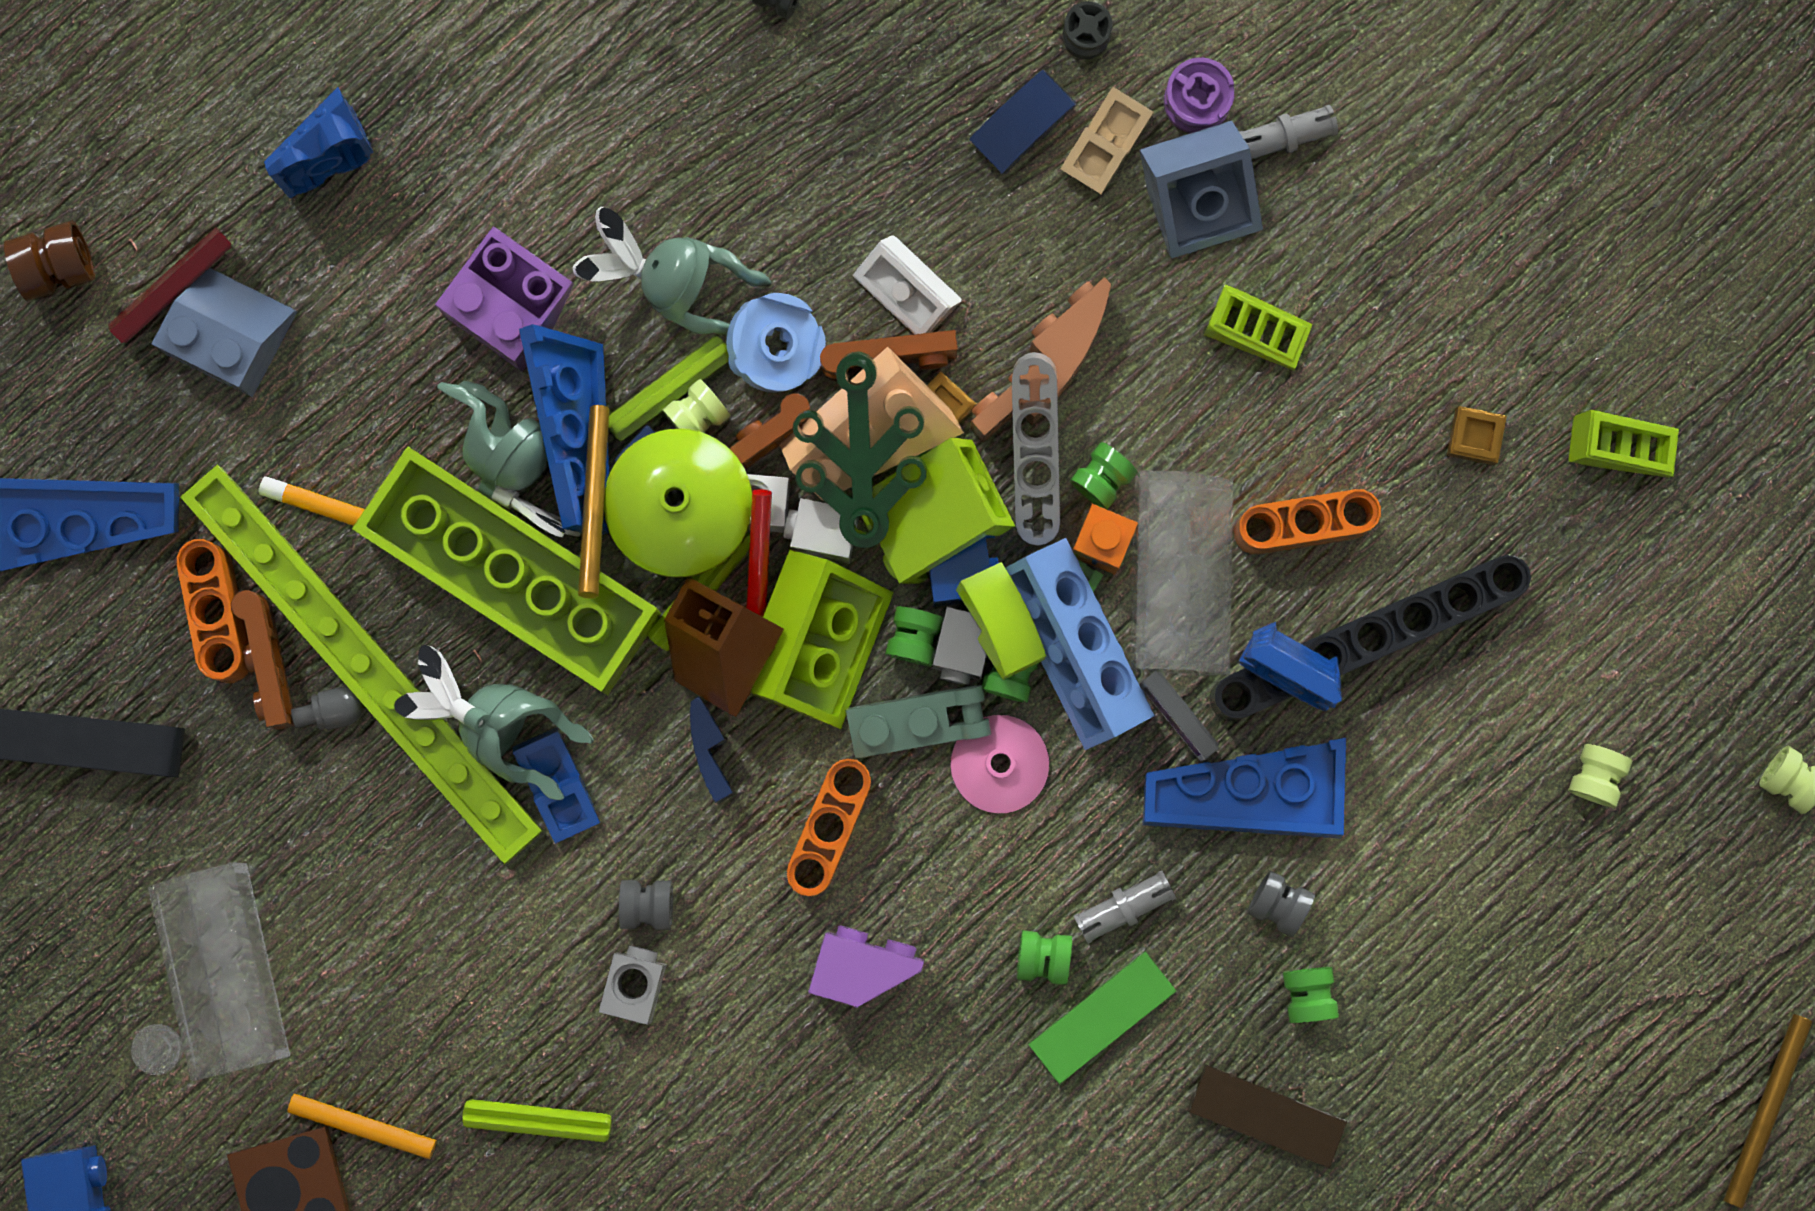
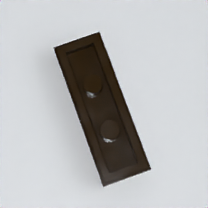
[1187,1064,1347,1168]

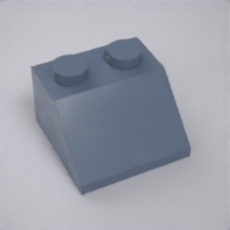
[1140,121,1263,259]
[151,268,297,398]

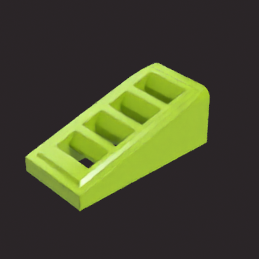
[1204,284,1313,371]
[1568,410,1679,478]

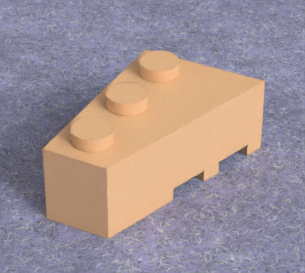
[780,347,964,501]

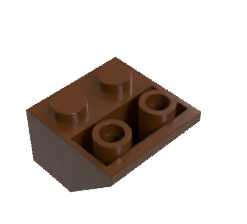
[664,577,784,717]

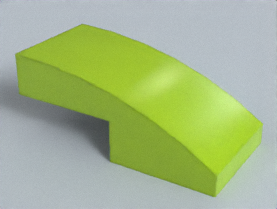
[956,562,1046,680]

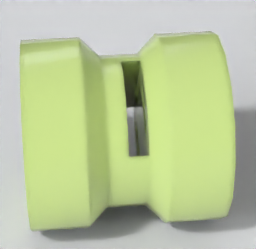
[662,379,731,433]
[1568,744,1633,808]
[1759,746,1815,814]

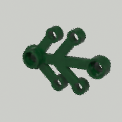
[793,351,927,548]

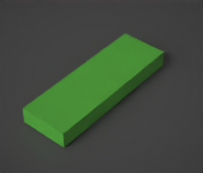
[1028,951,1176,1084]

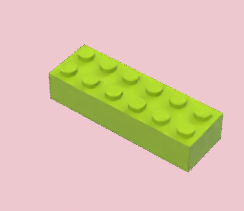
[352,446,662,696]

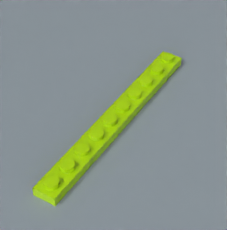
[181,464,544,864]

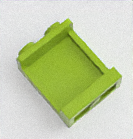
[862,438,1015,584]

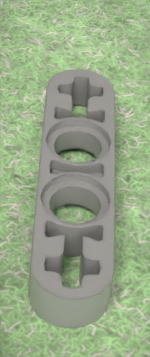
[1012,352,1060,545]

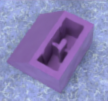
[435,226,574,372]
[808,925,924,1007]

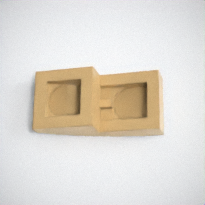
[1060,87,1154,195]

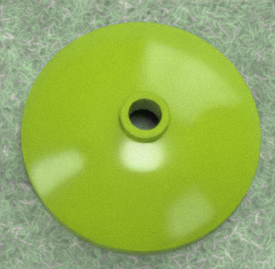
[604,429,752,578]

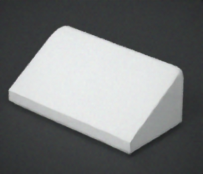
[852,236,962,334]

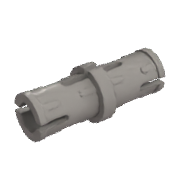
[1239,104,1338,159]
[1073,870,1177,944]

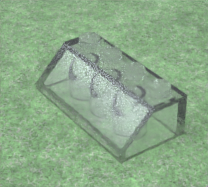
[1131,470,1233,676]
[148,862,290,1081]

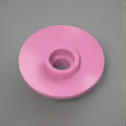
[951,715,1049,814]

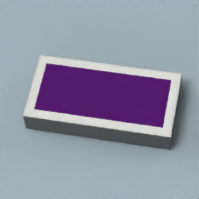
[1139,671,1219,761]

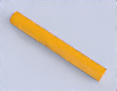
[287,1094,437,1159]

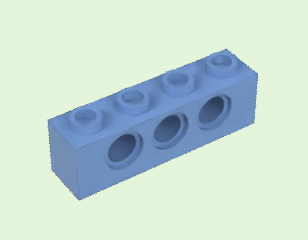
[1005,538,1155,750]

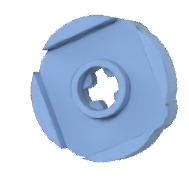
[726,293,826,393]

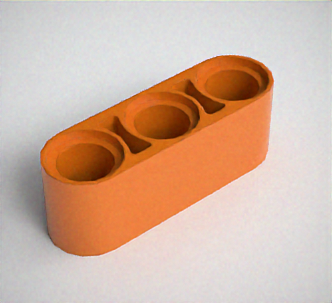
[1234,489,1381,555]
[177,539,249,683]
[787,758,871,896]

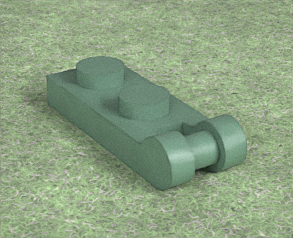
[846,685,992,759]

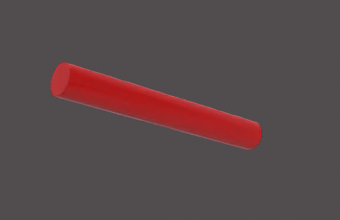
[747,489,772,617]

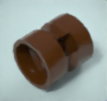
[4,220,95,301]

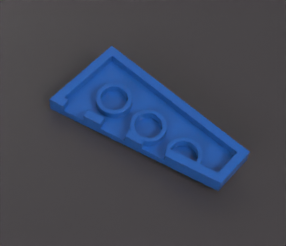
[519,324,610,535]
[0,478,179,571]
[1143,738,1346,839]

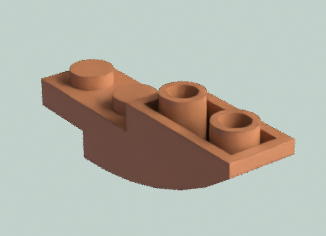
[970,277,1111,443]

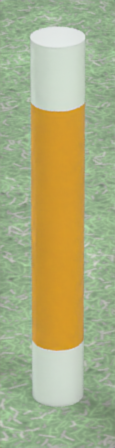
[259,476,365,526]

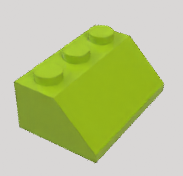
[750,550,894,729]

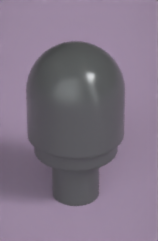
[291,687,362,731]

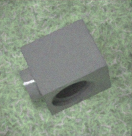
[932,607,987,686]
[599,945,667,1025]

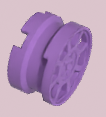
[1163,57,1234,134]

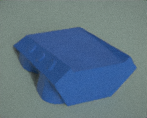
[264,87,374,198]
[1238,622,1342,712]

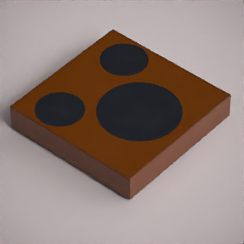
[227,1126,350,1211]

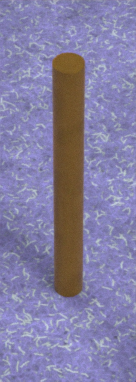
[578,405,610,598]
[1723,1014,1813,1209]

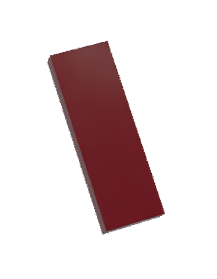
[108,227,231,343]

